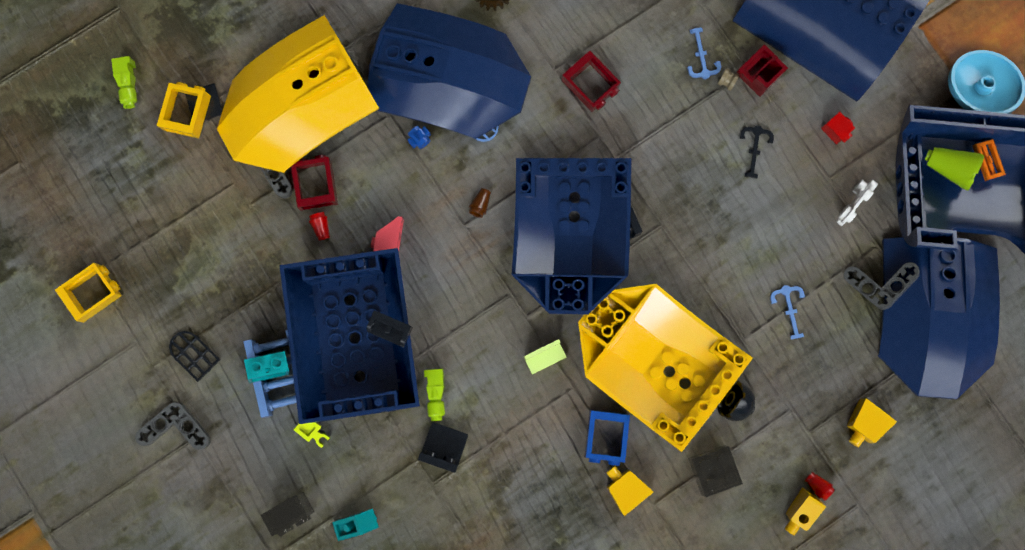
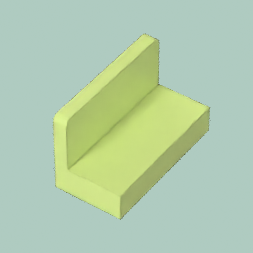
[524,339,567,374]

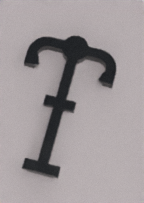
[740,126,774,179]

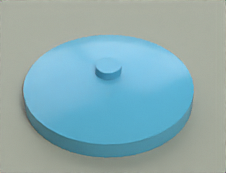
[948,50,1025,114]

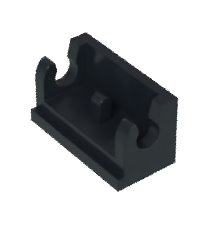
[366,310,413,348]

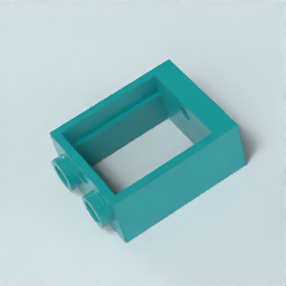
[244,351,289,383]

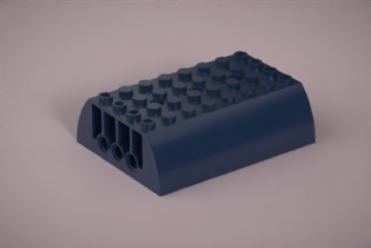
[280,248,420,424]

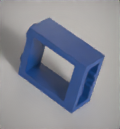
[584,410,630,466]

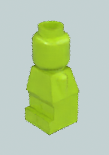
[111,56,137,109]
[424,369,445,421]

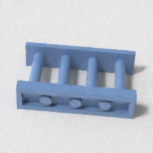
[243,330,296,418]

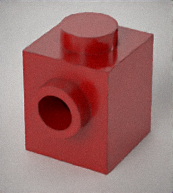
[821,112,855,145]

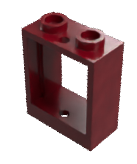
[561,51,621,112]
[291,155,338,211]

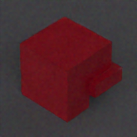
[737,44,788,97]

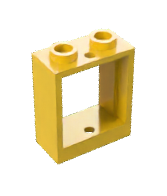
[157,82,211,139]
[55,263,122,323]

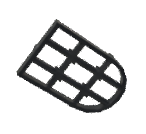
[169,331,221,382]

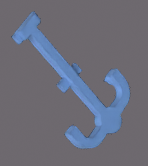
[687,27,721,79]
[770,285,805,339]

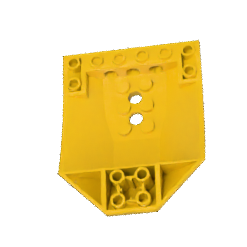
[217,15,379,173]
[578,284,753,452]

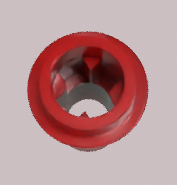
[309,212,330,241]
[805,472,835,501]

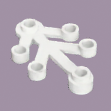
[836,179,878,226]

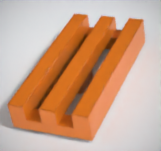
[973,139,1006,181]

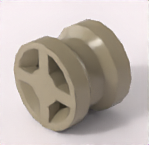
[718,67,739,91]

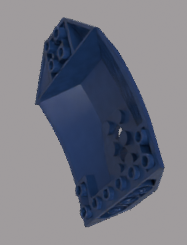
[367,3,531,139]
[511,158,632,315]
[877,237,1000,400]

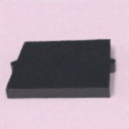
[185,83,223,121]

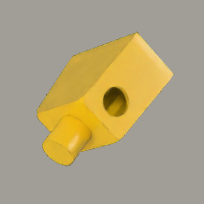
[847,398,897,448]
[606,466,653,516]
[784,487,826,536]

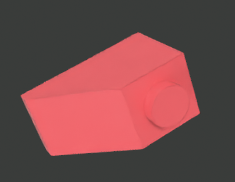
[371,216,404,252]

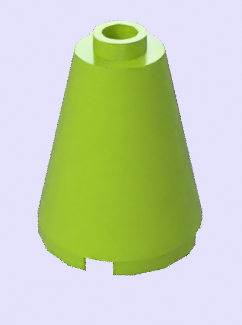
[924,147,984,191]

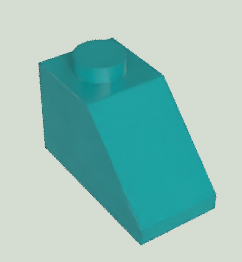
[332,509,379,541]

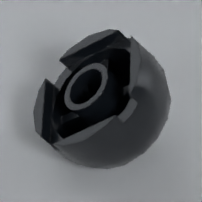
[717,381,755,421]

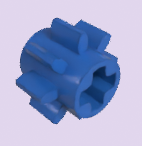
[408,126,431,149]

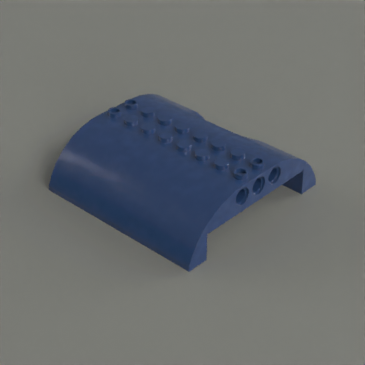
[733,0,930,102]
[896,105,1025,254]

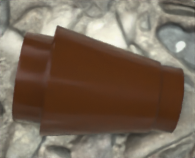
[469,188,491,218]

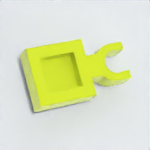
[294,422,330,448]

